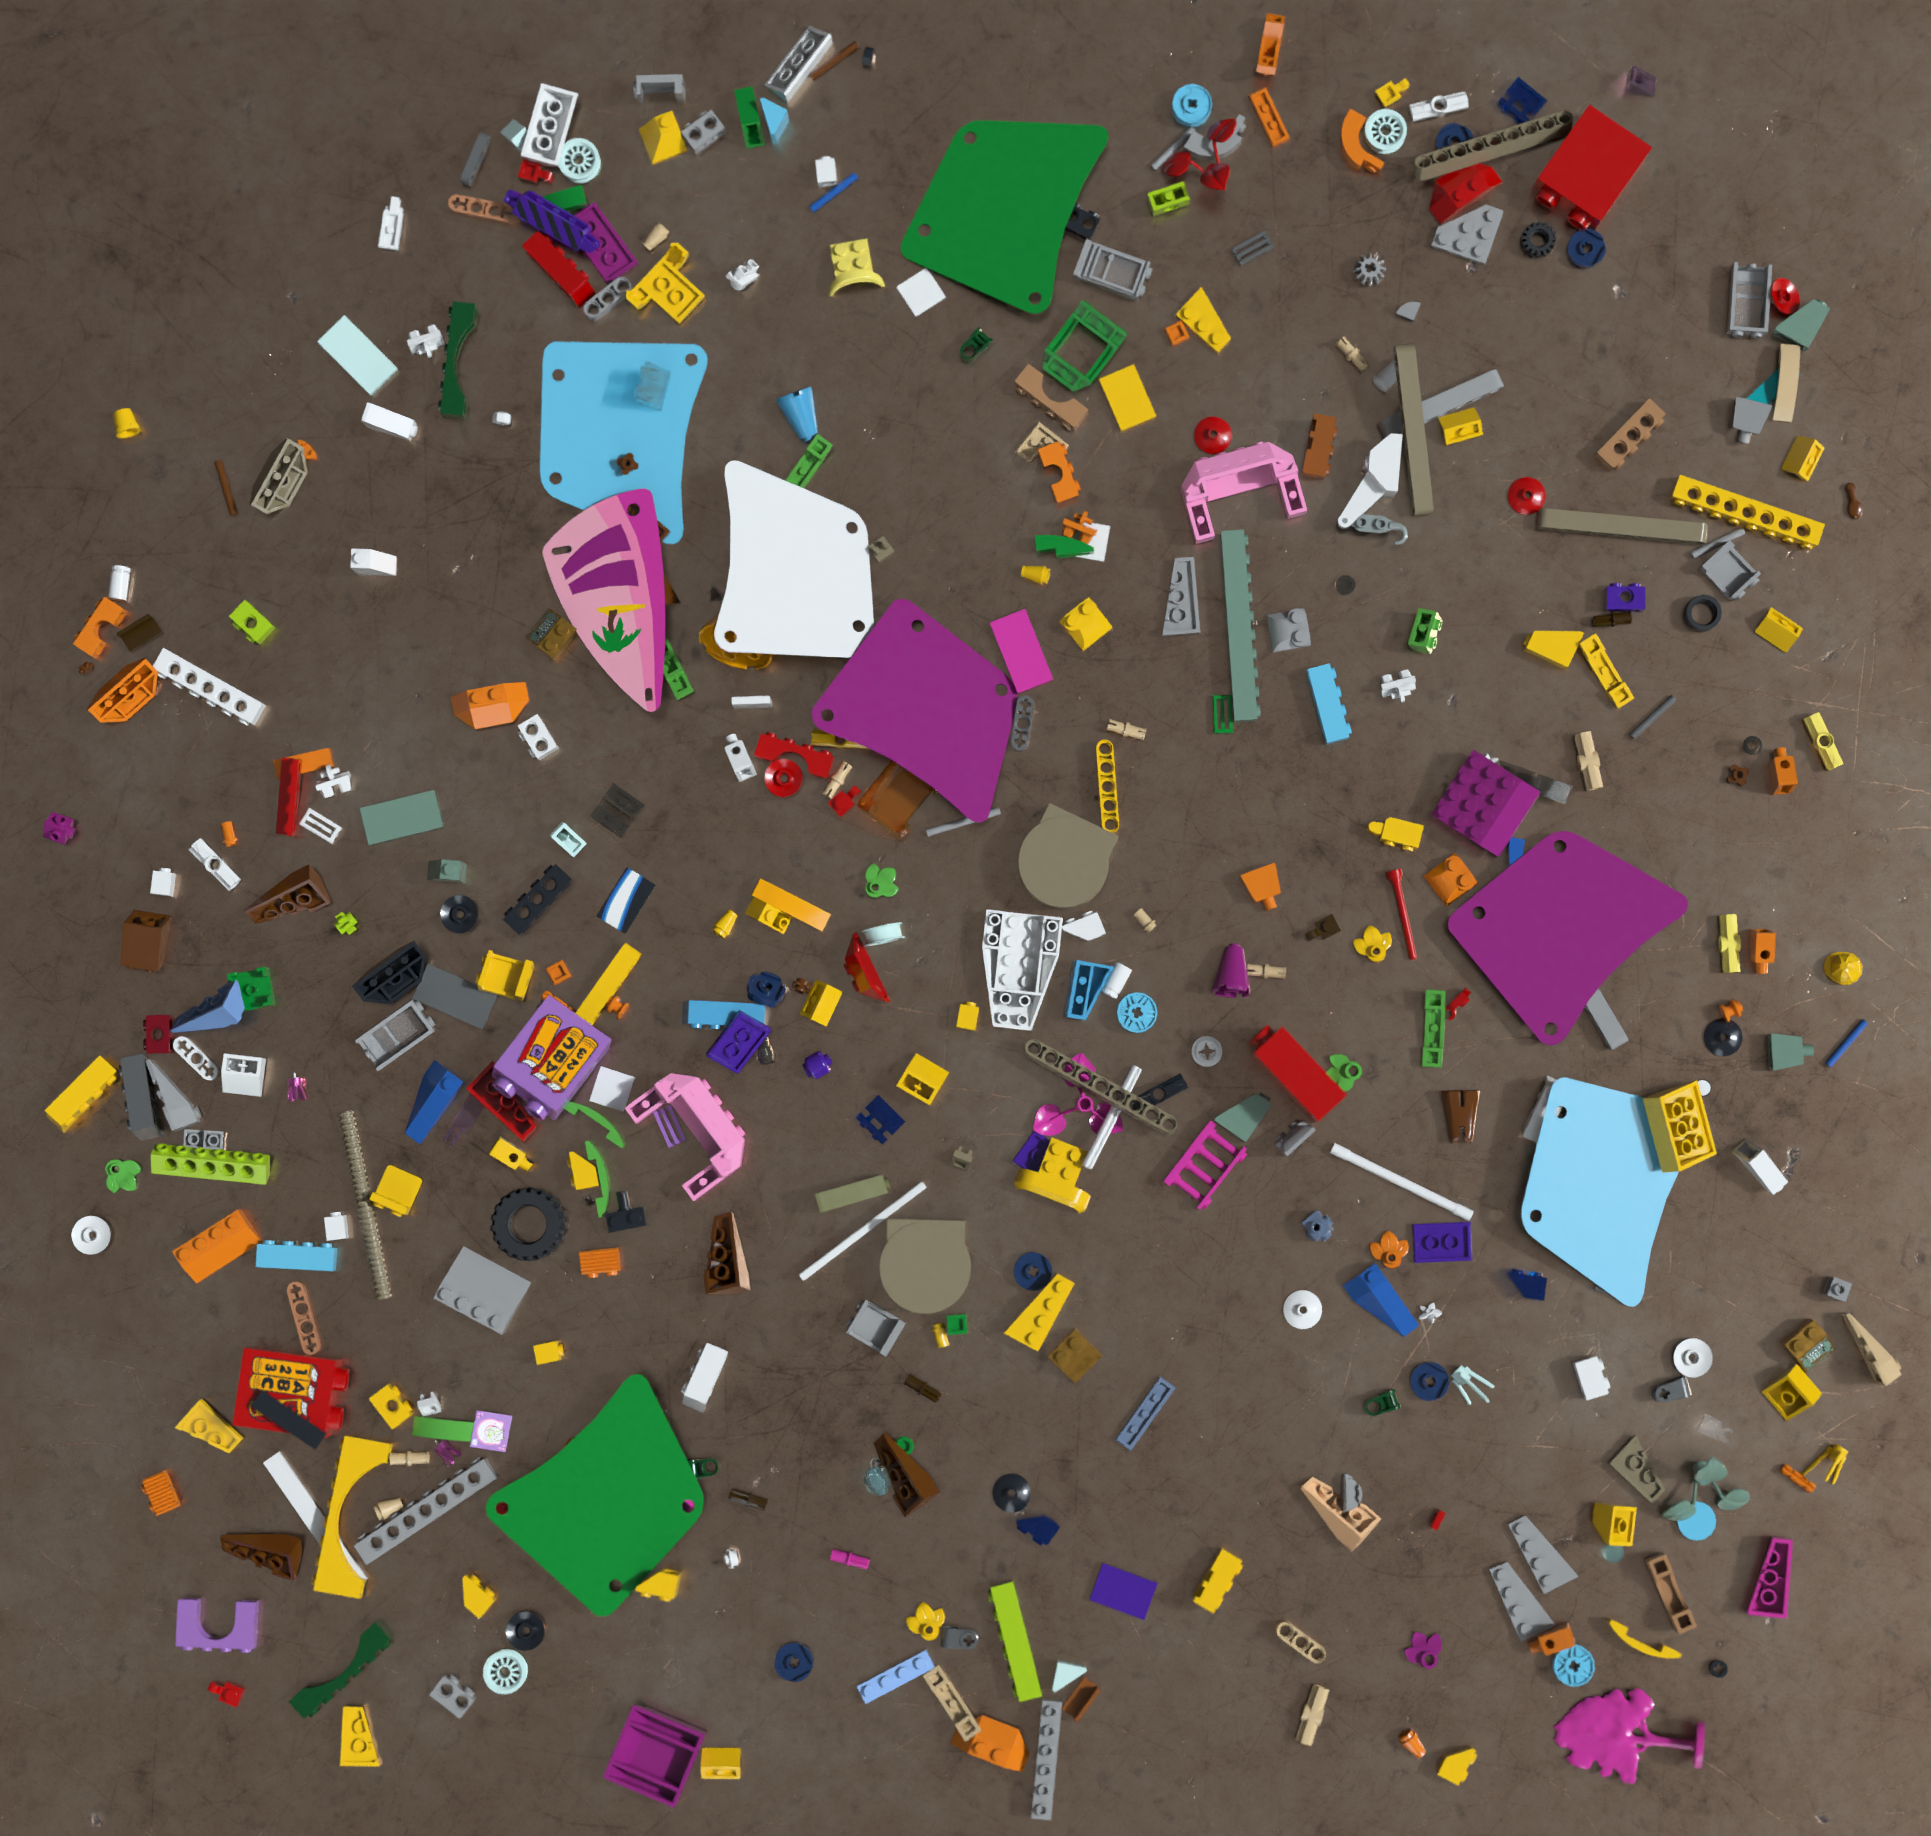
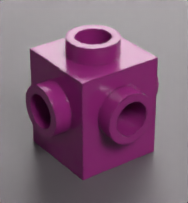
[43,812,75,844]

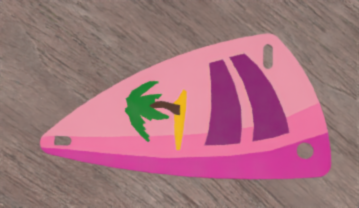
[543,488,665,712]

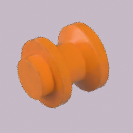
[605,996,630,1020]
[1719,999,1743,1022]

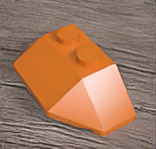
[87,658,158,723]
[450,682,529,730]
[950,1715,1030,1772]

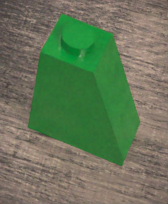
[734,86,765,149]

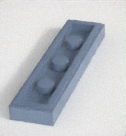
[1115,1376,1176,1451]

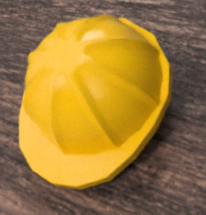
[1824,952,1862,985]

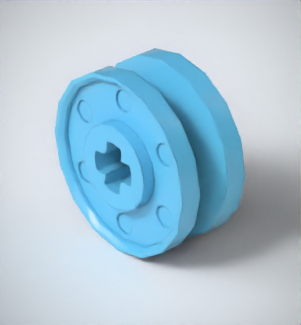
[1171,84,1212,127]
[1116,992,1157,1033]
[1552,1644,1595,1686]

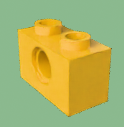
[369,1384,413,1430]

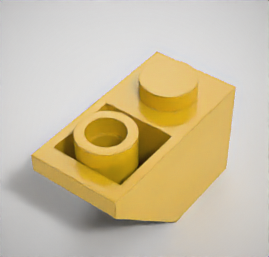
[745,897,792,934]
[567,1151,601,1190]
[463,1573,496,1618]
[1436,1746,1477,1786]

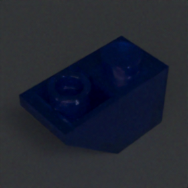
[1506,1269,1547,1301]
[1015,1514,1060,1546]

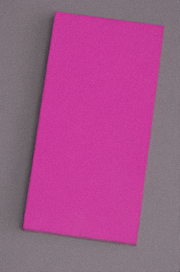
[990,609,1053,694]

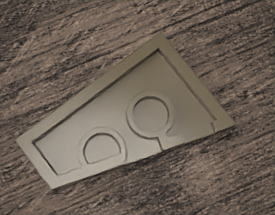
[1609,1435,1665,1504]

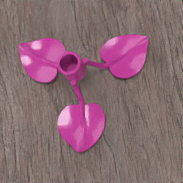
[1033,1053,1123,1136]

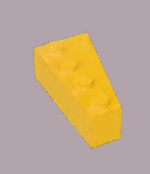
[1004,1273,1075,1351]

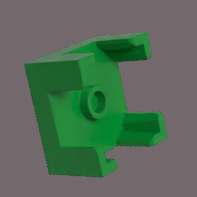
[227,967,275,1012]

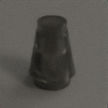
[1743,736,1762,755]
[757,1035,776,1065]

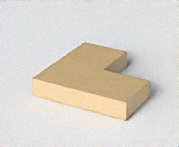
[1015,422,1069,464]

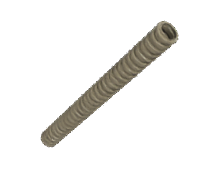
[337,1110,392,1300]

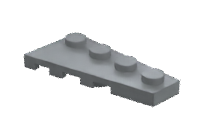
[1162,557,1200,636]
[1508,1515,1578,1594]
[1489,1561,1556,1642]

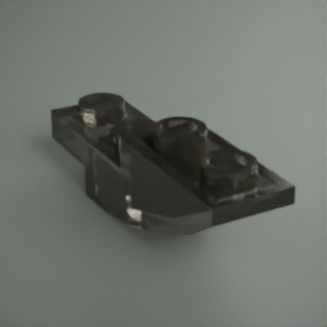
[1497,760,1573,804]

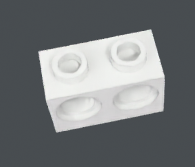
[517,714,559,760]

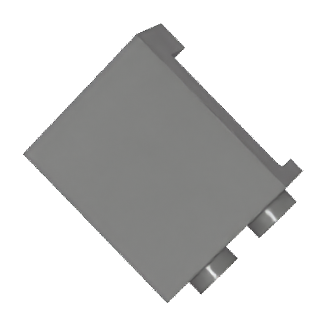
[633,74,685,104]
[1699,540,1761,602]
[845,1299,906,1357]

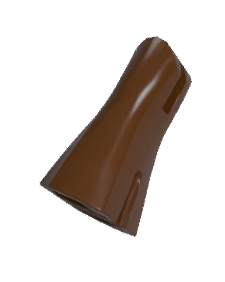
[1441,1090,1480,1143]

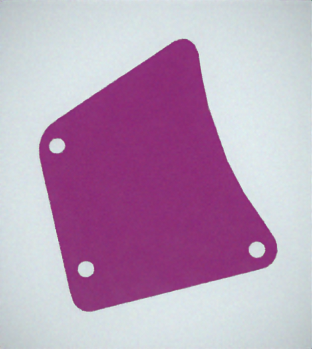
[812,599,1018,823]
[1448,831,1688,1045]

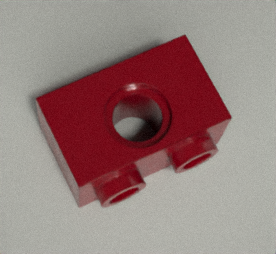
[143,1015,173,1054]

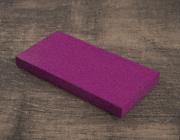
[574,201,638,285]

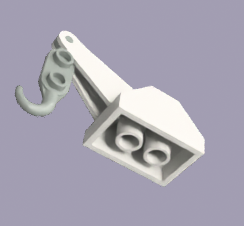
[1337,433,1408,545]

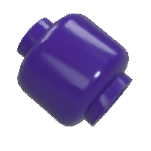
[802,1051,832,1079]

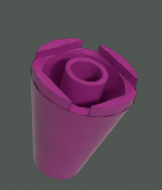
[1212,943,1250,998]

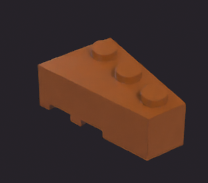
[1301,413,1338,480]

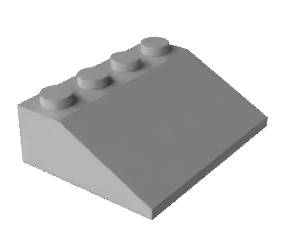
[434,1246,532,1335]

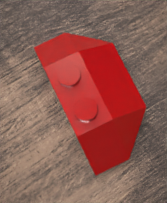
[1429,163,1503,224]
[843,932,891,1003]

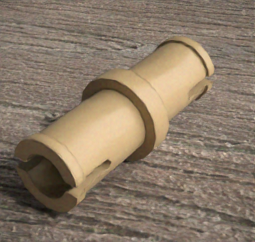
[1336,337,1370,373]
[1106,719,1146,741]
[822,761,852,799]
[1247,963,1286,979]
[390,1451,430,1466]

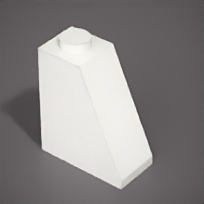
[361,402,418,441]
[350,549,397,576]
[1732,1138,1788,1195]

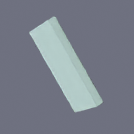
[317,315,398,396]

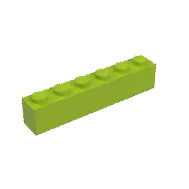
[988,1580,1042,1702]

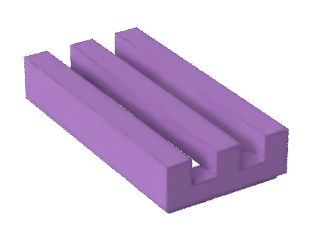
[653,1105,686,1148]

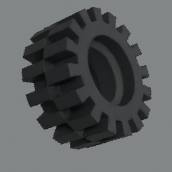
[1520,221,1556,258]

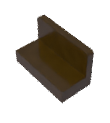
[116,613,163,652]

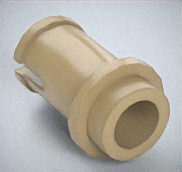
[1133,908,1157,933]

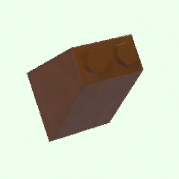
[120,909,172,972]

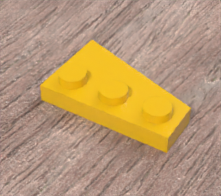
[1176,287,1231,354]
[175,1399,243,1453]
[340,1706,379,1766]

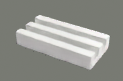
[299,808,342,844]

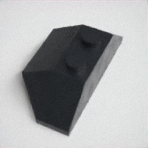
[352,941,426,1004]

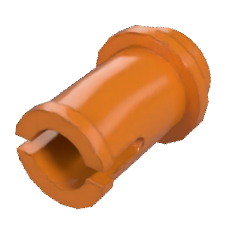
[220,821,237,847]

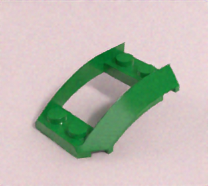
[1043,300,1128,391]

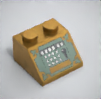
[525,608,577,661]
[1781,1319,1836,1374]

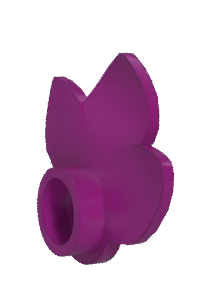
[1404,1632,1442,1669]

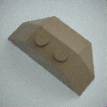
[250,438,308,514]

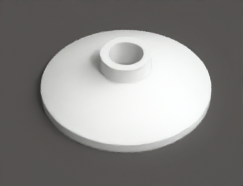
[72,1216,111,1255]
[1283,1290,1322,1329]
[1673,1338,1713,1377]

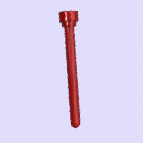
[1386,869,1417,960]

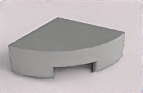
[1396,302,1421,322]

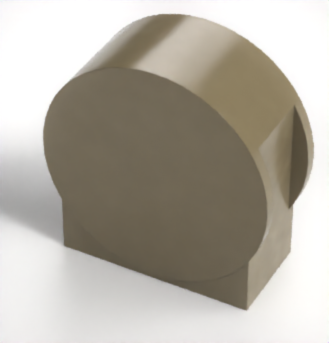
[1018,803,1119,910]
[880,1219,971,1314]

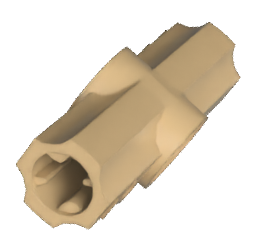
[1574,731,1603,791]
[1295,1684,1329,1746]

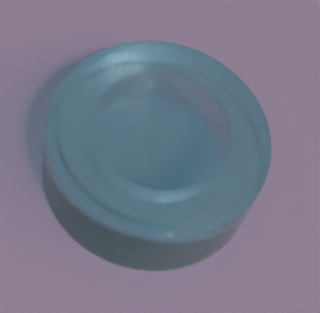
[1604,1545,1624,1563]

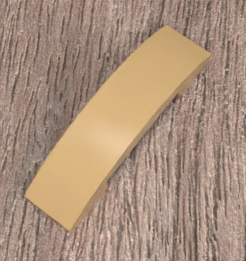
[1772,344,1800,422]
[923,1665,982,1742]

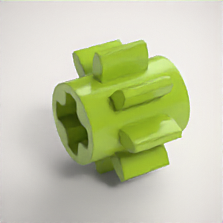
[334,911,358,935]

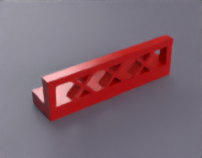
[275,757,302,836]

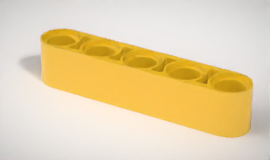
[1096,740,1119,834]
[575,943,642,1025]

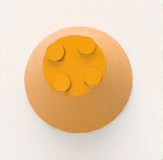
[698,612,773,670]

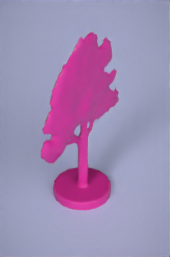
[1554,1688,1705,1784]

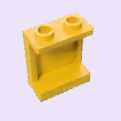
[476,950,534,1002]

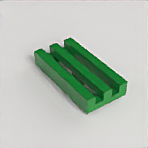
[1212,695,1233,734]

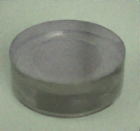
[1336,575,1356,595]

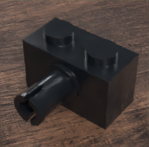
[605,1190,649,1233]

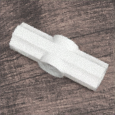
[1409,91,1469,122]
[189,838,241,891]

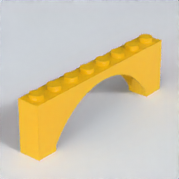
[312,1436,393,1599]

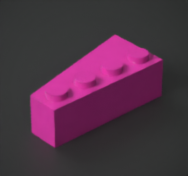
[1746,1536,1793,1619]

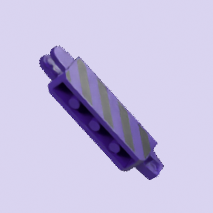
[504,189,600,253]

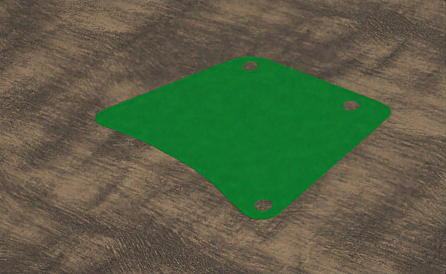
[901,120,1109,314]
[486,1374,704,1617]

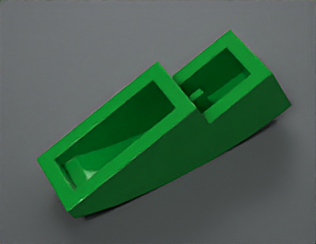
[543,185,588,213]
[1034,535,1094,559]

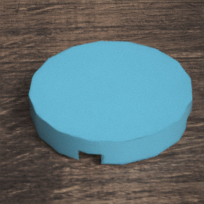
[1677,1501,1716,1541]

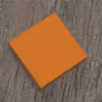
[1164,320,1190,347]
[545,960,572,986]

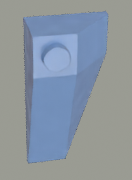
[170,980,245,1033]

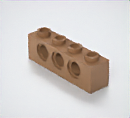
[1594,398,1666,472]

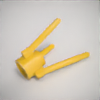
[1802,1444,1848,1484]

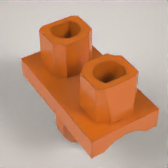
[1062,511,1098,544]

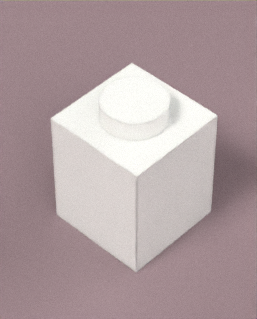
[815,156,837,187]
[150,868,176,897]
[324,1212,349,1241]

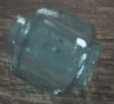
[863,1466,892,1497]

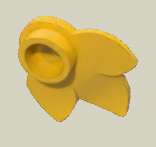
[1353,925,1392,962]
[906,1602,945,1641]

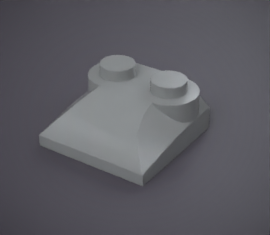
[1266,608,1311,653]
[1275,1119,1315,1156]

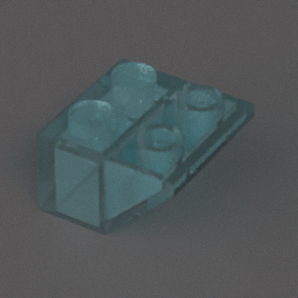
[634,362,671,411]

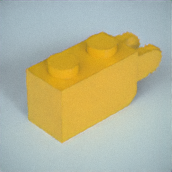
[1367,817,1424,852]

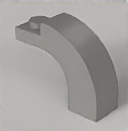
[1183,114,1246,161]

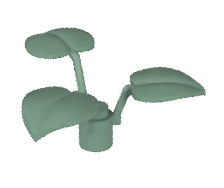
[1661,1456,1750,1521]

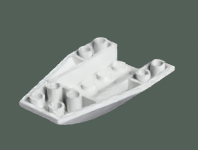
[982,909,1063,1031]

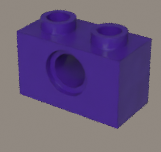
[1604,583,1646,612]

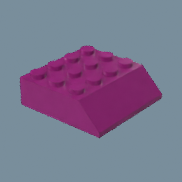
[1432,749,1541,857]
[603,1704,706,1808]

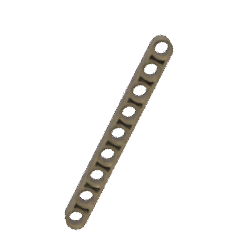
[1414,111,1573,181]
[1393,343,1434,516]
[1537,508,1708,545]
[1025,1039,1177,1136]

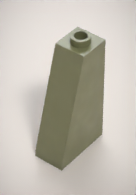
[815,1175,891,1213]

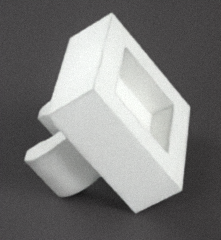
[417,1392,442,1416]

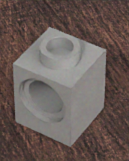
[1823,1276,1852,1302]

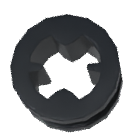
[1709,1660,1728,1678]

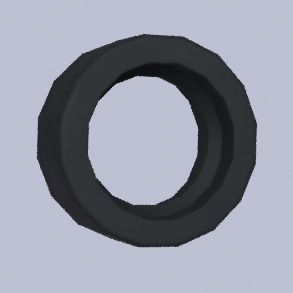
[1684,594,1722,632]

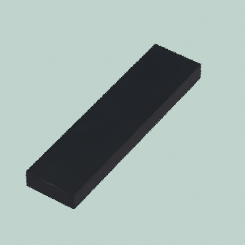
[251,1390,327,1450]

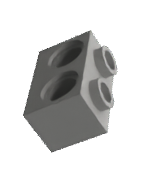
[681,110,726,155]
[429,1674,476,1719]

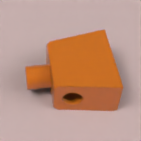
[1769,747,1798,795]
[1239,863,1281,911]
[1750,929,1776,974]
[1529,1621,1575,1656]

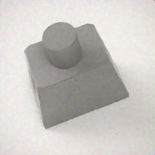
[1733,397,1772,444]

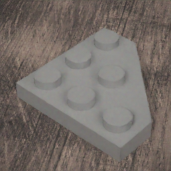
[1431,205,1504,265]

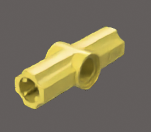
[1803,712,1844,771]
[1718,914,1741,973]

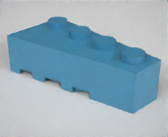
[682,1000,765,1029]

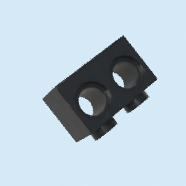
[1065,203,1101,241]

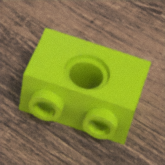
[1147,181,1190,216]
[229,600,275,644]

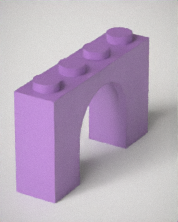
[175,1597,259,1653]

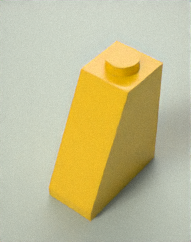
[1523,631,1584,670]

